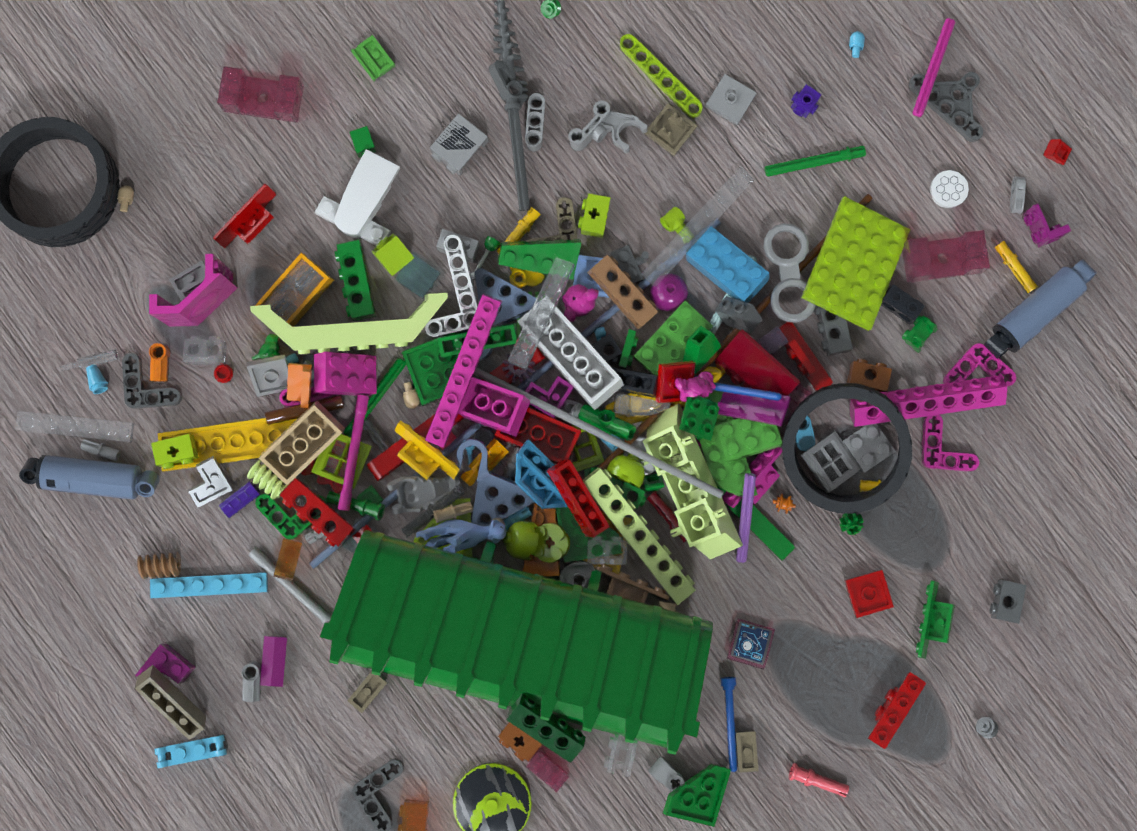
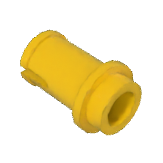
[860,479,881,492]

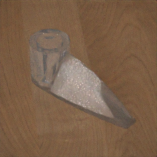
[613,394,670,416]

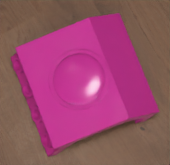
[149,254,237,327]

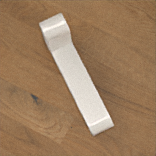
[425,235,478,337]

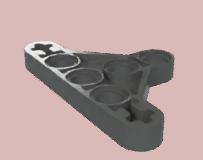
[908,72,983,142]

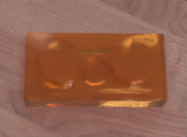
[273,538,302,581]

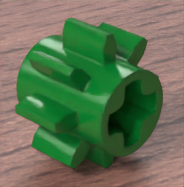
[839,513,864,535]

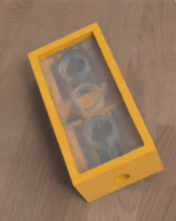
[255,253,334,327]

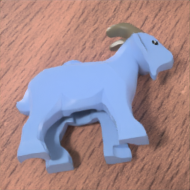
[416,518,506,553]

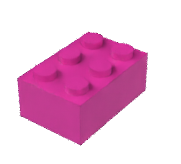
[314,352,377,396]
[458,377,530,437]

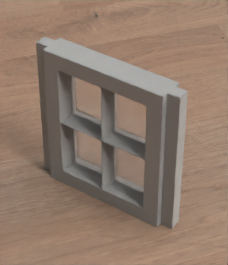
[801,431,861,493]

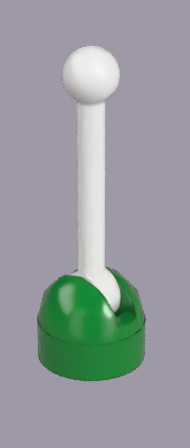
[471,236,501,279]

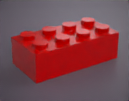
[495,408,581,464]

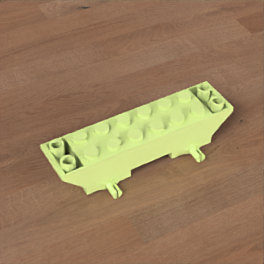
[639,403,743,559]

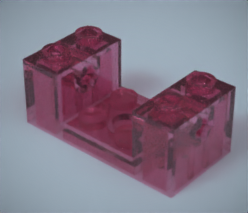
[217,66,304,123]
[902,230,990,283]

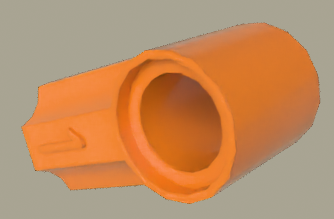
[149,343,171,382]

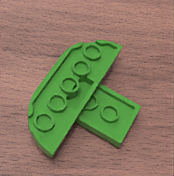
[700,390,782,497]

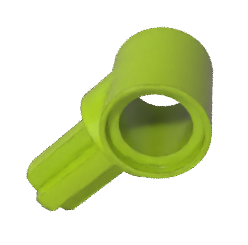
[660,207,694,243]

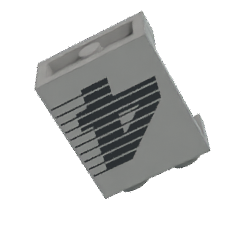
[430,113,489,176]

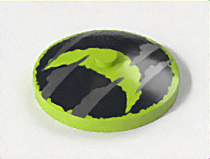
[453,763,532,831]

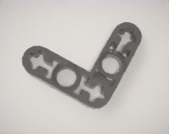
[122,353,182,409]
[352,759,404,831]

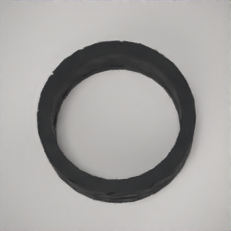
[0,117,120,248]
[782,383,912,513]

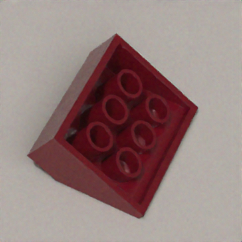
[714,329,800,396]

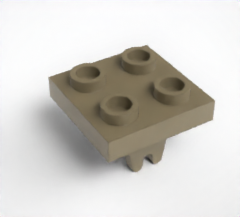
[645,103,698,156]

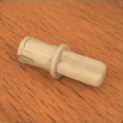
[433,502,473,523]

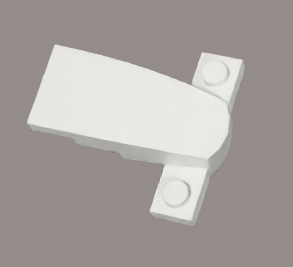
[315,149,400,245]

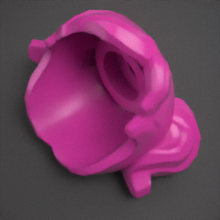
[562,284,599,322]
[674,371,716,402]

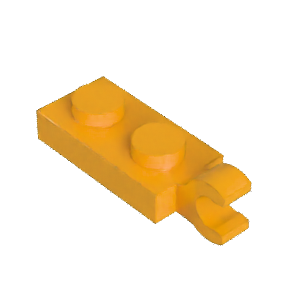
[460,438,509,486]

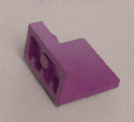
[1024,203,1071,248]

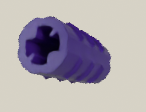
[219,481,260,518]

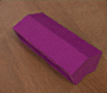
[260,636,287,687]

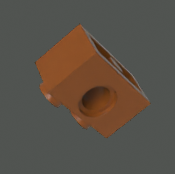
[847,359,892,392]

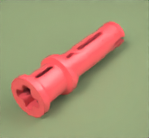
[788,763,849,797]

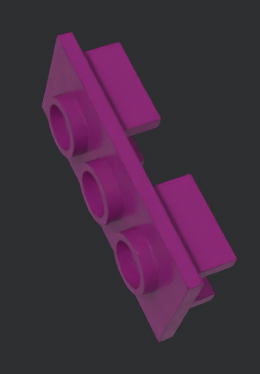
[718,392,791,426]

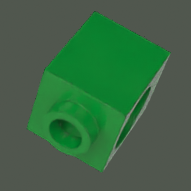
[349,126,376,158]
[617,482,647,509]

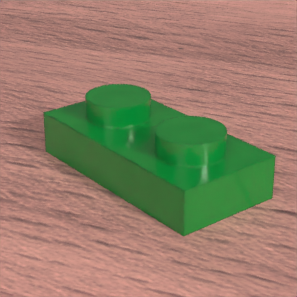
[619,329,639,370]

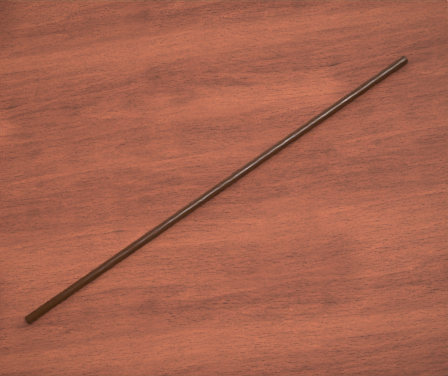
[598,194,873,471]

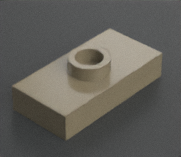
[347,671,388,713]
[735,731,759,773]

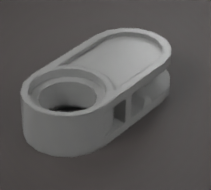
[1010,176,1026,214]

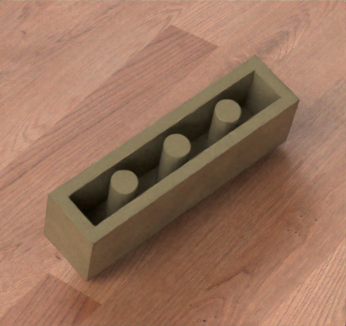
[135,665,206,740]

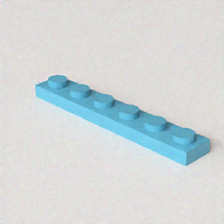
[150,573,268,598]

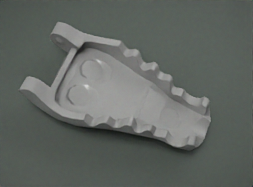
[387,476,461,514]

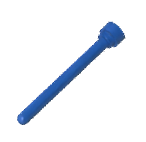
[695,376,782,401]
[720,677,737,772]

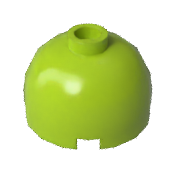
[607,453,645,488]
[503,521,539,560]

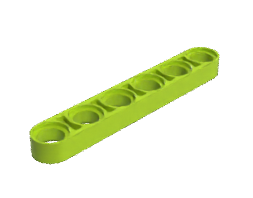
[620,34,703,118]

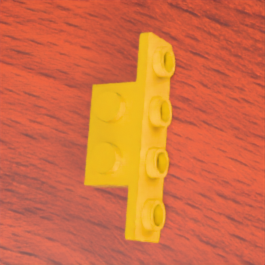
[395,421,460,480]

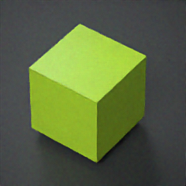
[371,234,414,276]

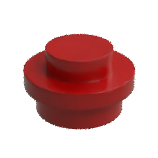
[214,364,233,383]

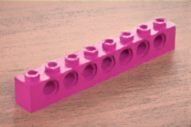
[425,294,502,447]
[850,375,1008,427]

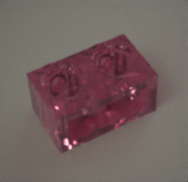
[526,749,569,792]

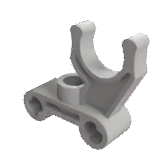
[568,101,648,153]

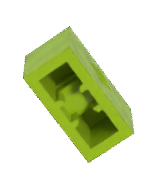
[578,193,611,238]
[151,434,199,469]

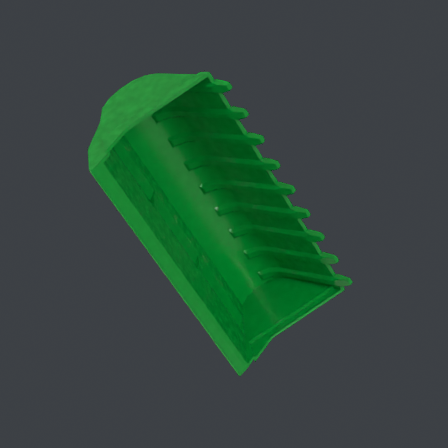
[320,530,713,755]

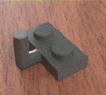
[611,245,649,284]

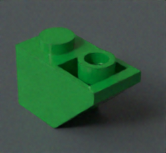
[682,325,721,374]

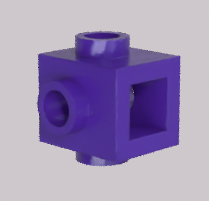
[791,84,822,118]

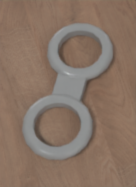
[763,223,816,323]

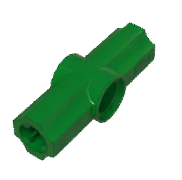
[578,404,636,441]

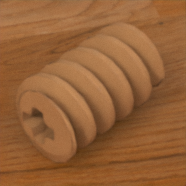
[137,552,181,579]

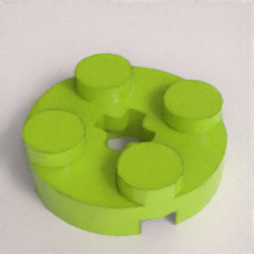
[534,523,570,562]

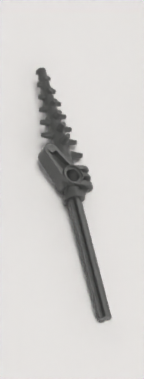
[488,0,530,211]

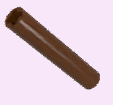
[265,395,344,425]

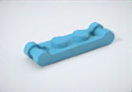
[154,735,227,768]

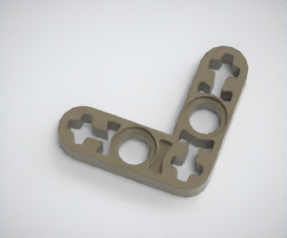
[527,197,577,242]

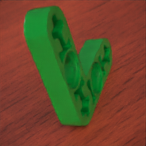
[255,494,329,540]

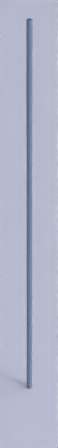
[309,218,721,569]

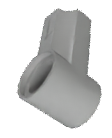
[241,661,262,702]

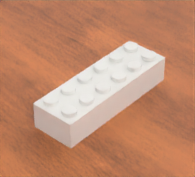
[517,296,624,410]

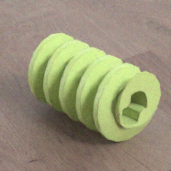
[247,460,291,499]

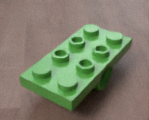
[633,301,713,376]

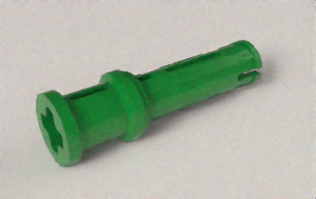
[326,491,385,521]

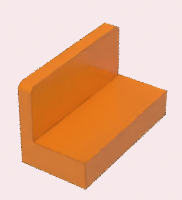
[287,363,312,408]

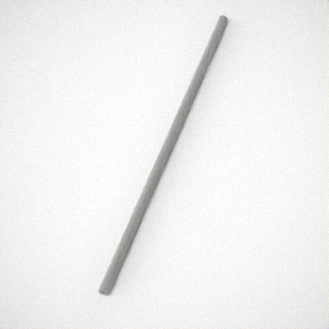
[474,367,724,499]

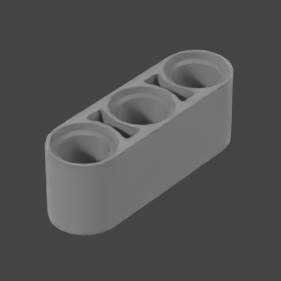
[525,93,545,152]

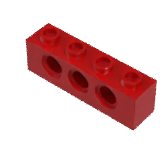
[547,460,610,537]
[280,478,356,547]

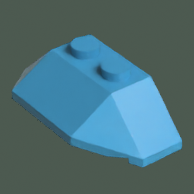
[515,439,568,509]

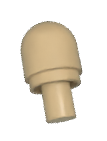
[117,185,134,212]
[403,382,420,409]

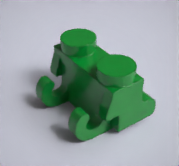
[902,315,938,353]

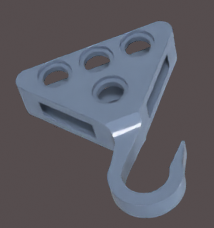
[463,268,540,361]
[457,439,534,527]

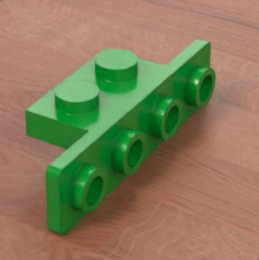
[916,580,955,659]

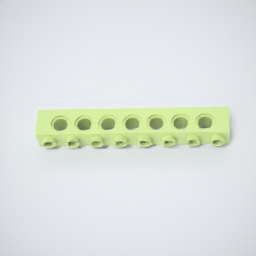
[583,468,696,605]

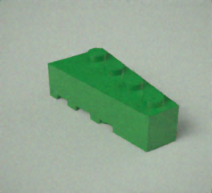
[498,239,582,280]

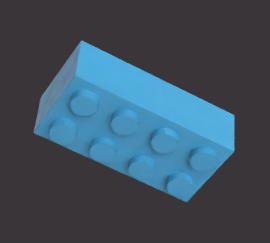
[686,226,769,303]

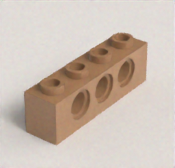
[587,255,658,329]

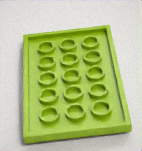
[801,196,911,331]

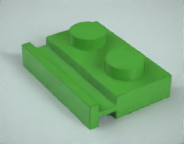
[351,35,395,82]

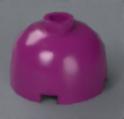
[650,273,688,312]

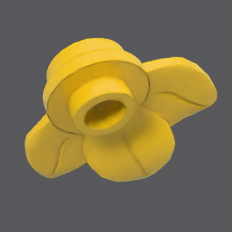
[510,267,545,288]

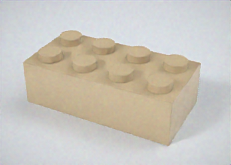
[259,401,345,485]

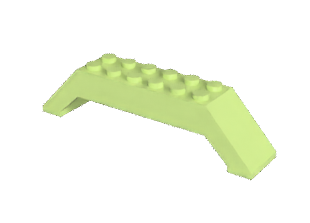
[250,293,448,354]

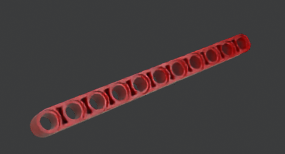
[366,342,545,481]

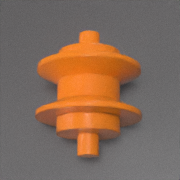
[772,493,796,514]

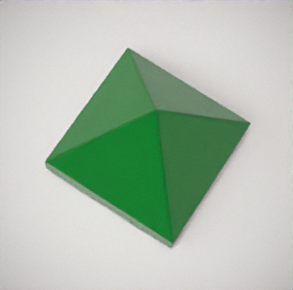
[643,474,665,492]

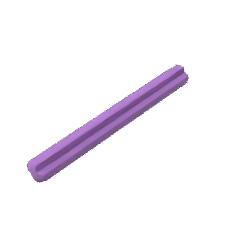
[736,473,756,563]

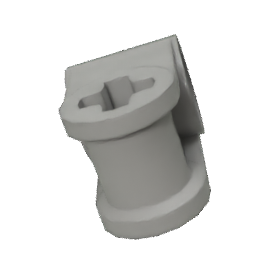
[648,756,685,792]

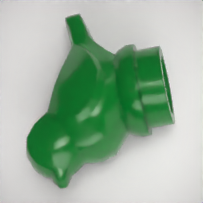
[251,334,281,360]

